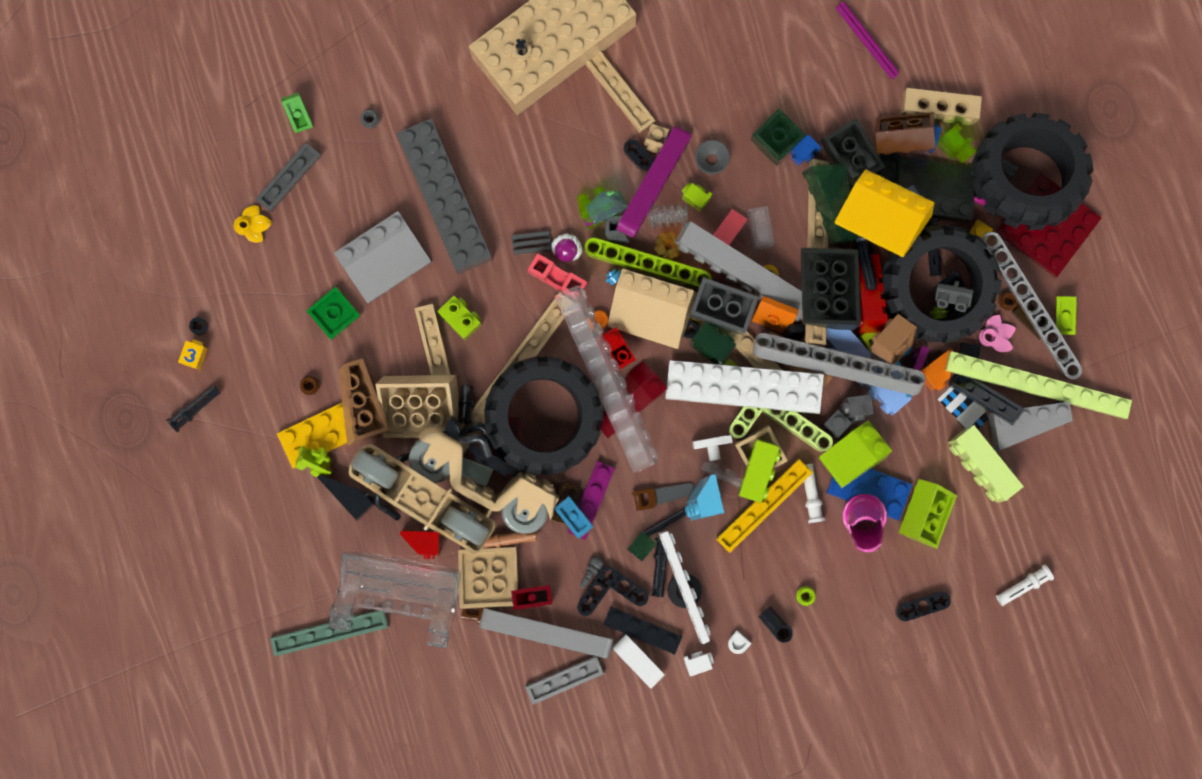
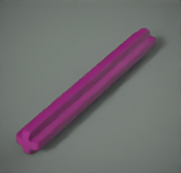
[836,2,900,79]

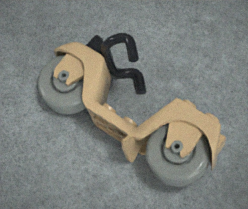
[409,416,559,534]
[349,444,496,554]

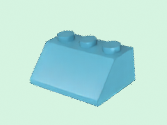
[685,474,724,521]

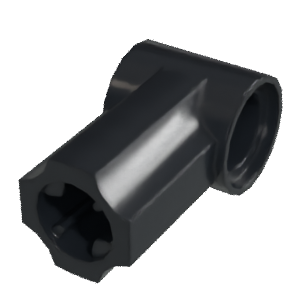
[758,606,793,643]

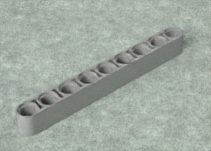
[981,232,1082,379]
[753,333,925,395]

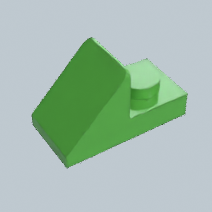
[281,92,313,133]

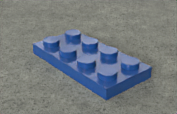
[826,469,912,521]

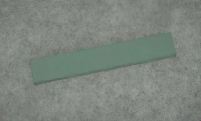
[270,609,389,657]

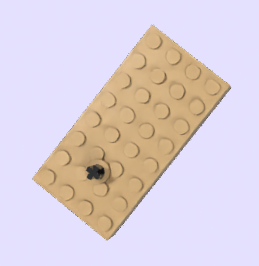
[469,0,636,115]

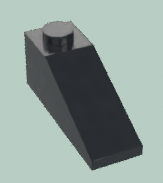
[317,475,375,520]

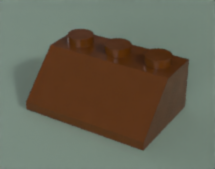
[875,112,936,155]

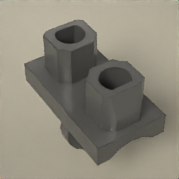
[935,280,973,312]

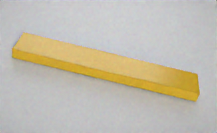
[716,459,813,553]

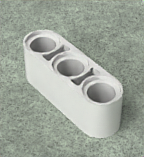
[612,634,665,689]

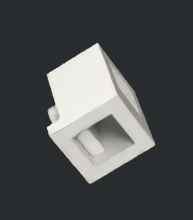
[683,651,714,677]

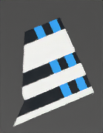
[938,387,988,429]

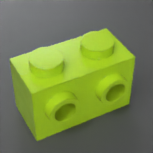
[437,296,482,341]

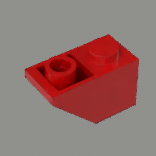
[600,327,636,370]

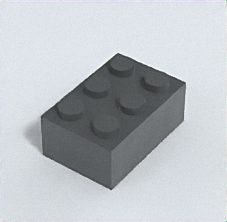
[689,277,758,336]

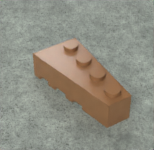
[338,358,389,446]

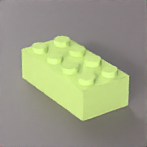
[948,425,1024,502]

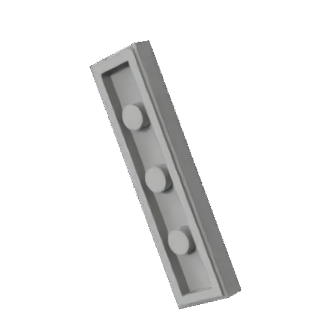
[525,656,604,705]

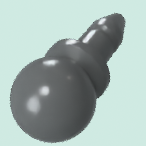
[580,556,604,588]

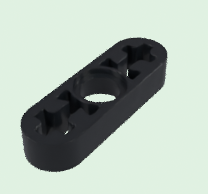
[895,592,951,621]

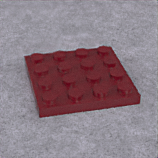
[995,173,1102,278]

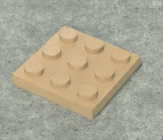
[458,547,518,609]

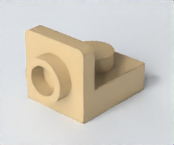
[644,124,669,153]

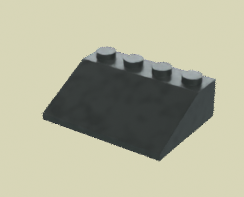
[895,156,974,224]
[801,248,861,330]

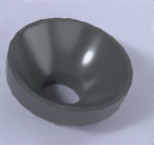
[695,140,730,175]

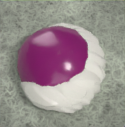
[551,233,582,262]

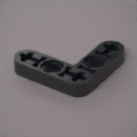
[577,567,649,616]

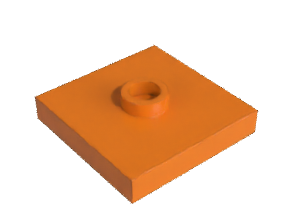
[752,296,799,333]

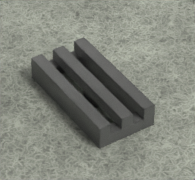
[512,231,552,255]

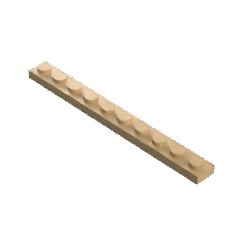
[805,159,829,346]
[460,292,575,455]

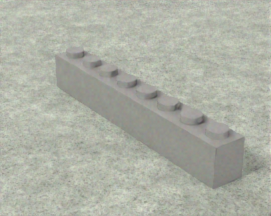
[674,221,802,323]

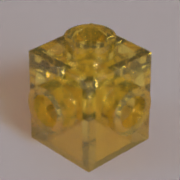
[654,231,681,260]

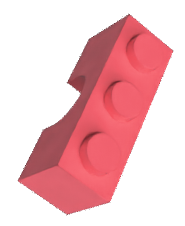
[528,253,587,302]

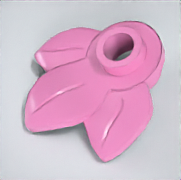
[979,315,1016,352]

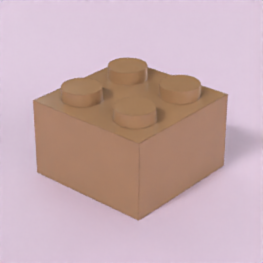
[870,314,917,365]

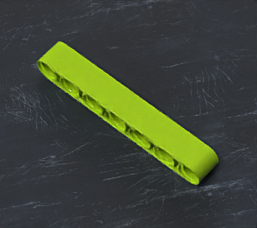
[585,238,712,290]

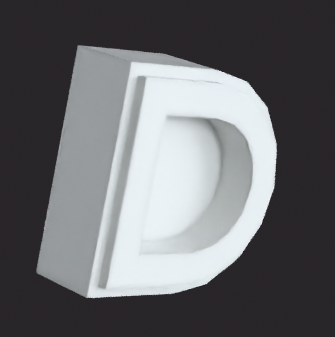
[728,630,752,654]

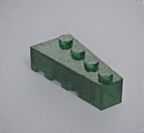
[802,164,858,245]

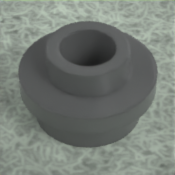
[360,109,380,129]

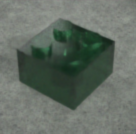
[750,109,806,166]
[689,322,736,365]

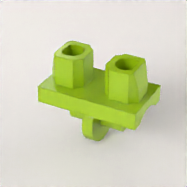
[295,446,332,477]

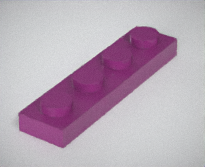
[568,461,615,540]

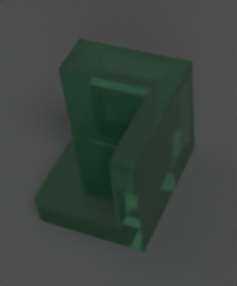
[627,531,656,562]

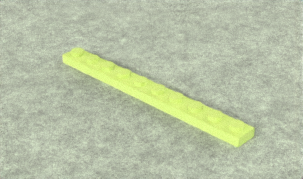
[945,351,1132,419]

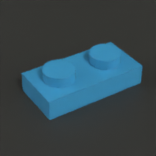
[554,496,594,539]

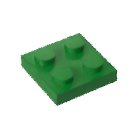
[307,286,361,341]

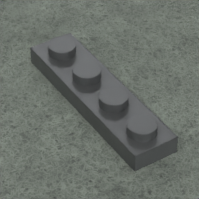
[256,143,321,212]

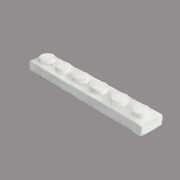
[658,530,711,644]

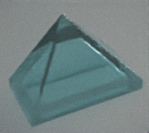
[586,191,628,225]

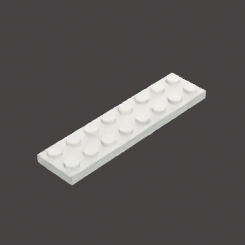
[666,360,824,414]

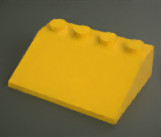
[835,169,935,257]

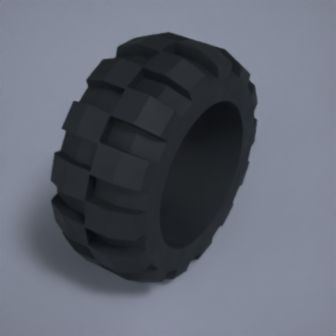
[971,113,1094,230]
[881,225,1001,343]
[484,356,604,475]

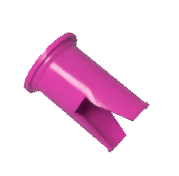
[843,494,887,552]

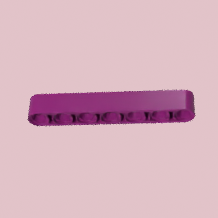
[616,125,692,238]

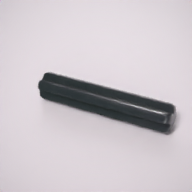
[857,240,877,291]

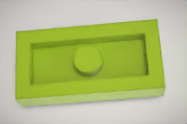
[1056,296,1077,335]

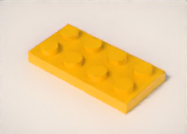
[277,403,347,469]

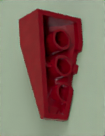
[600,362,668,439]

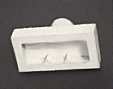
[692,435,733,461]

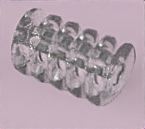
[648,203,688,230]

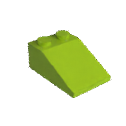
[819,420,892,488]

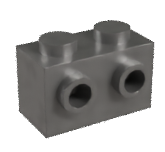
[840,394,874,422]

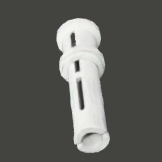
[804,464,825,523]
[996,564,1054,607]

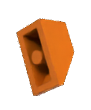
[921,348,954,391]

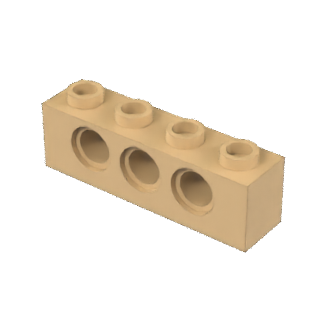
[901,88,982,125]

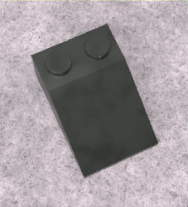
[820,118,885,187]

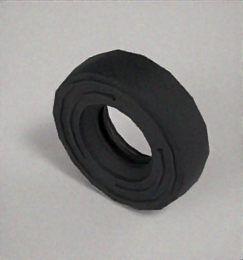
[667,574,702,608]

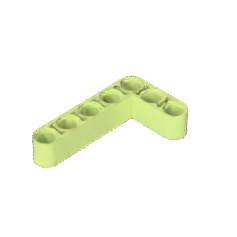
[729,407,833,452]

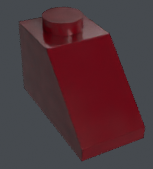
[511,585,553,610]

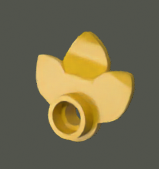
[233,205,272,243]

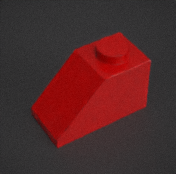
[400,531,440,559]

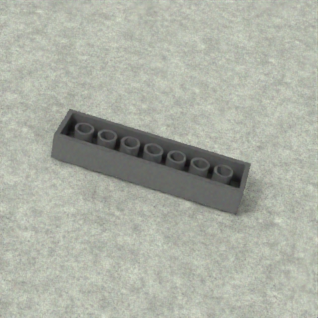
[396,119,492,275]

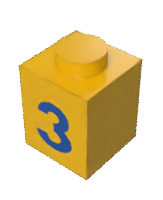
[178,339,208,370]

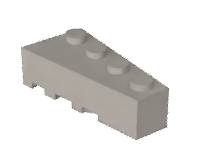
[988,402,1073,451]

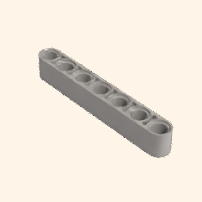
[479,608,614,659]

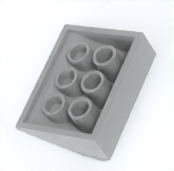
[334,211,431,304]

